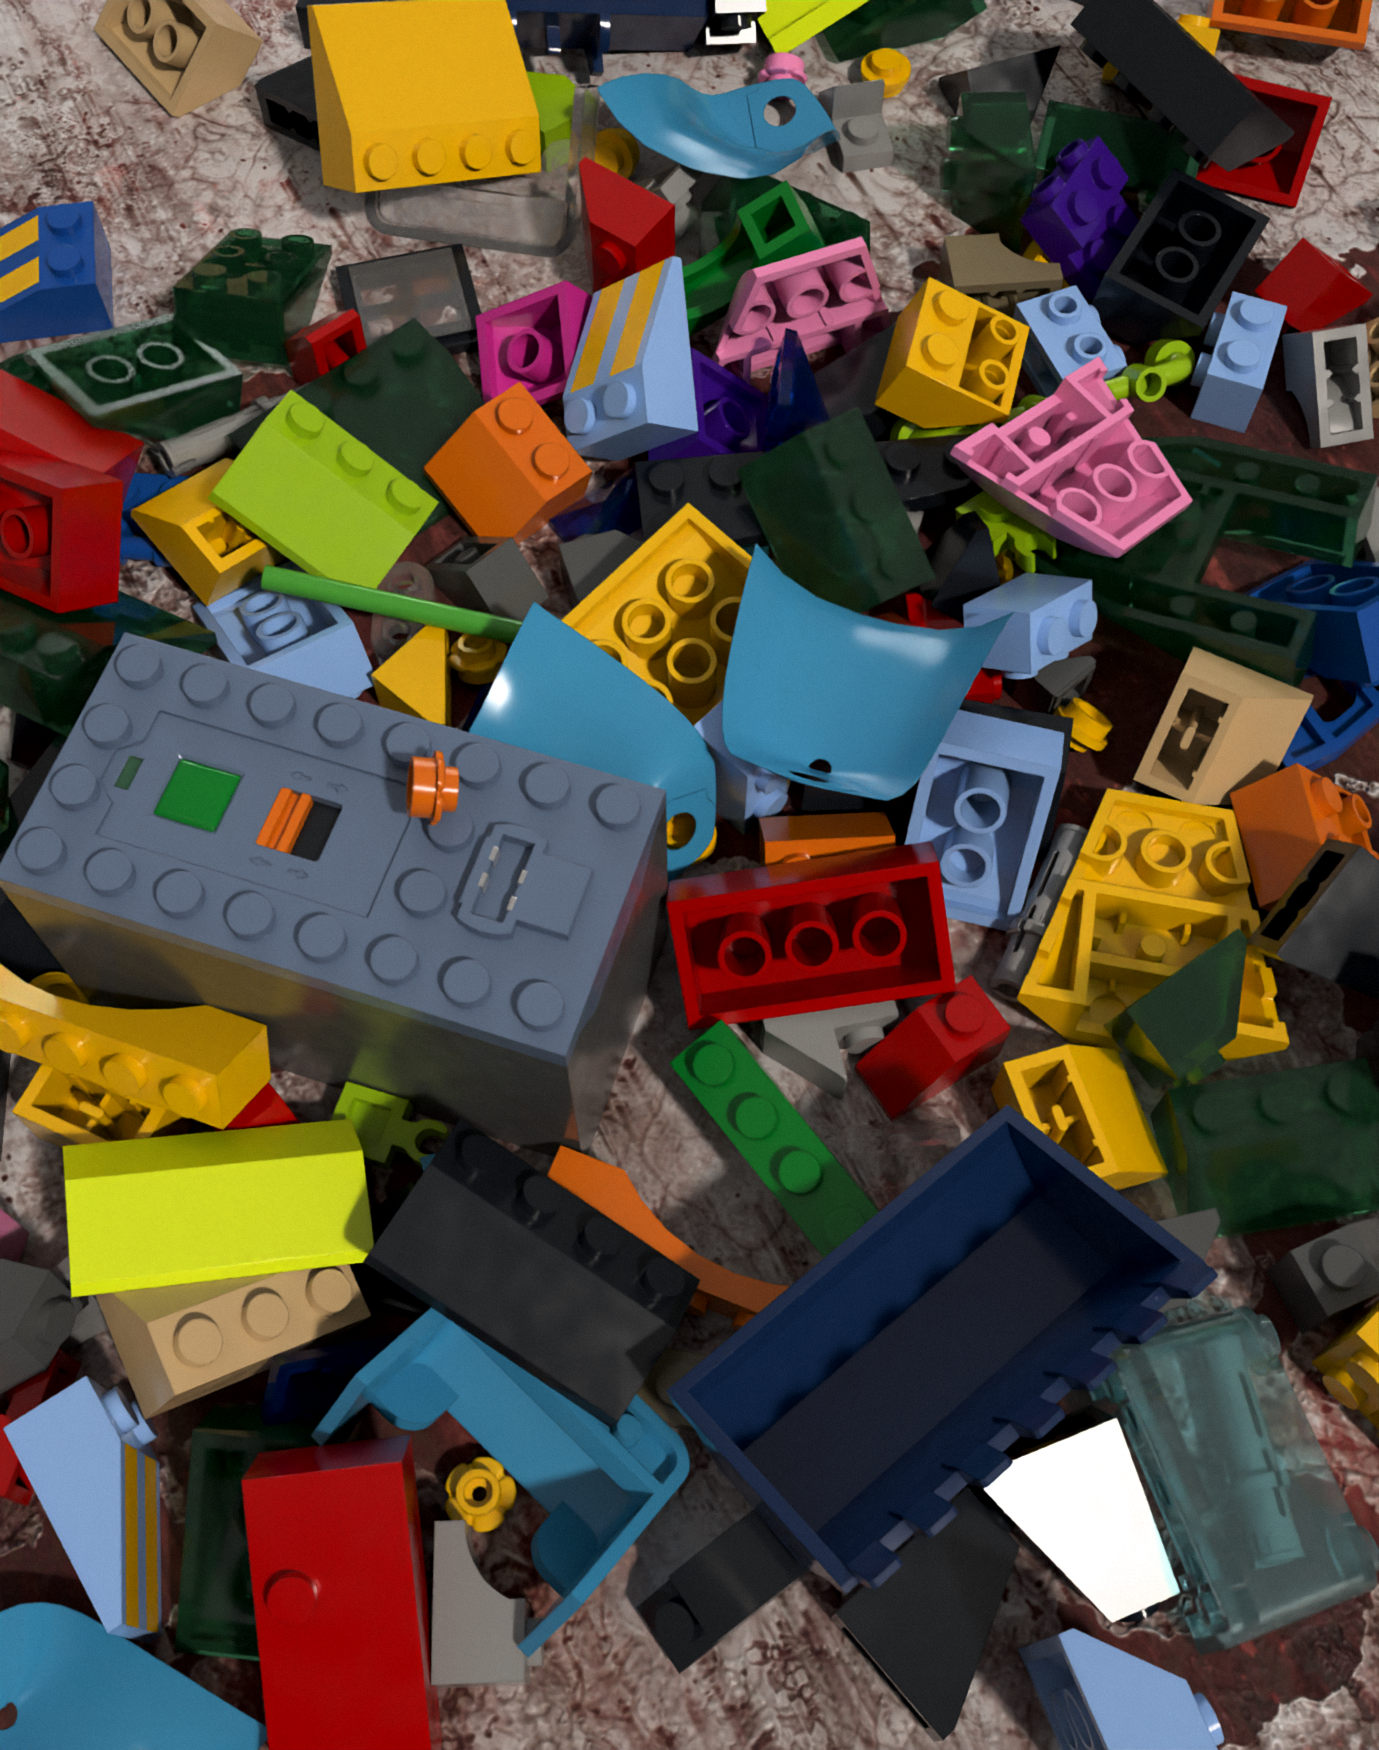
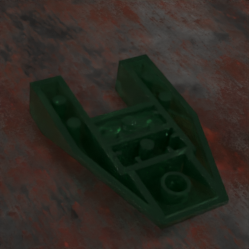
[1001,436,1378,689]

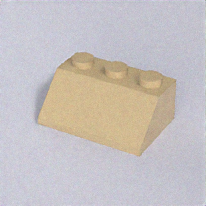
[94,0,263,117]
[95,1264,371,1420]

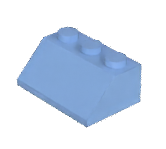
[1018,1628,1224,1750]

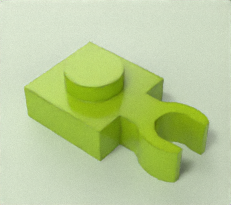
[955,490,1057,573]
[330,1081,450,1170]

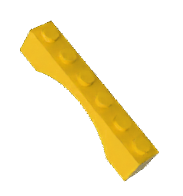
[0,963,271,1130]

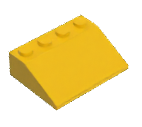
[307,0,541,193]
[561,503,752,726]

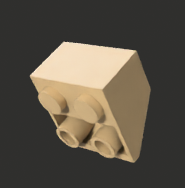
[1133,646,1314,805]

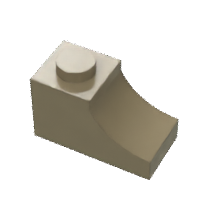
[938,233,1064,318]

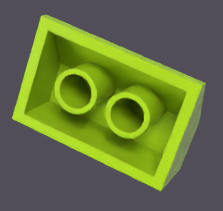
[208,389,439,611]

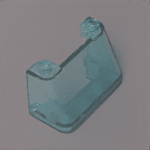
[1089,1305,1379,1655]

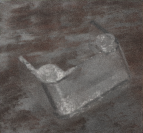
[364,84,600,257]

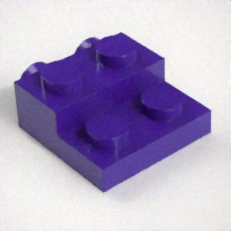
[1020,135,1139,301]

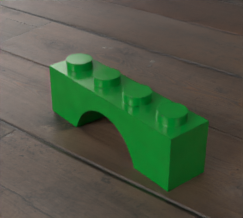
[682,180,826,337]
[669,1019,881,1258]

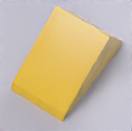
[371,625,452,727]

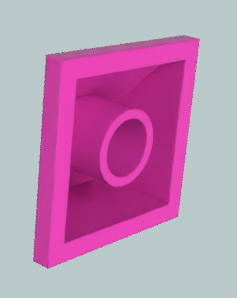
[476,280,593,406]

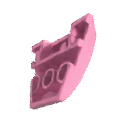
[712,236,891,384]
[950,356,1193,558]

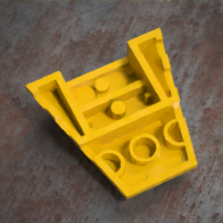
[1017,788,1290,1067]

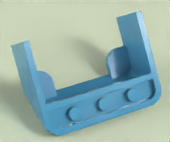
[311,1308,690,1658]

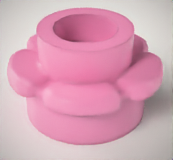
[757,52,807,101]

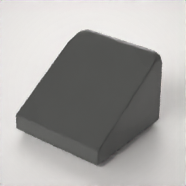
[1013,655,1096,715]

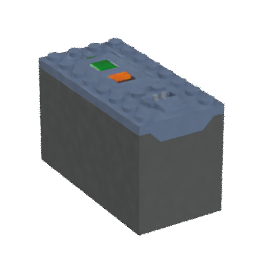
[0,632,669,1157]

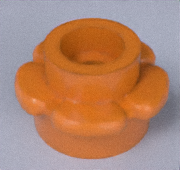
[406,750,459,826]

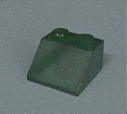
[940,91,1037,252]
[1103,928,1247,1090]

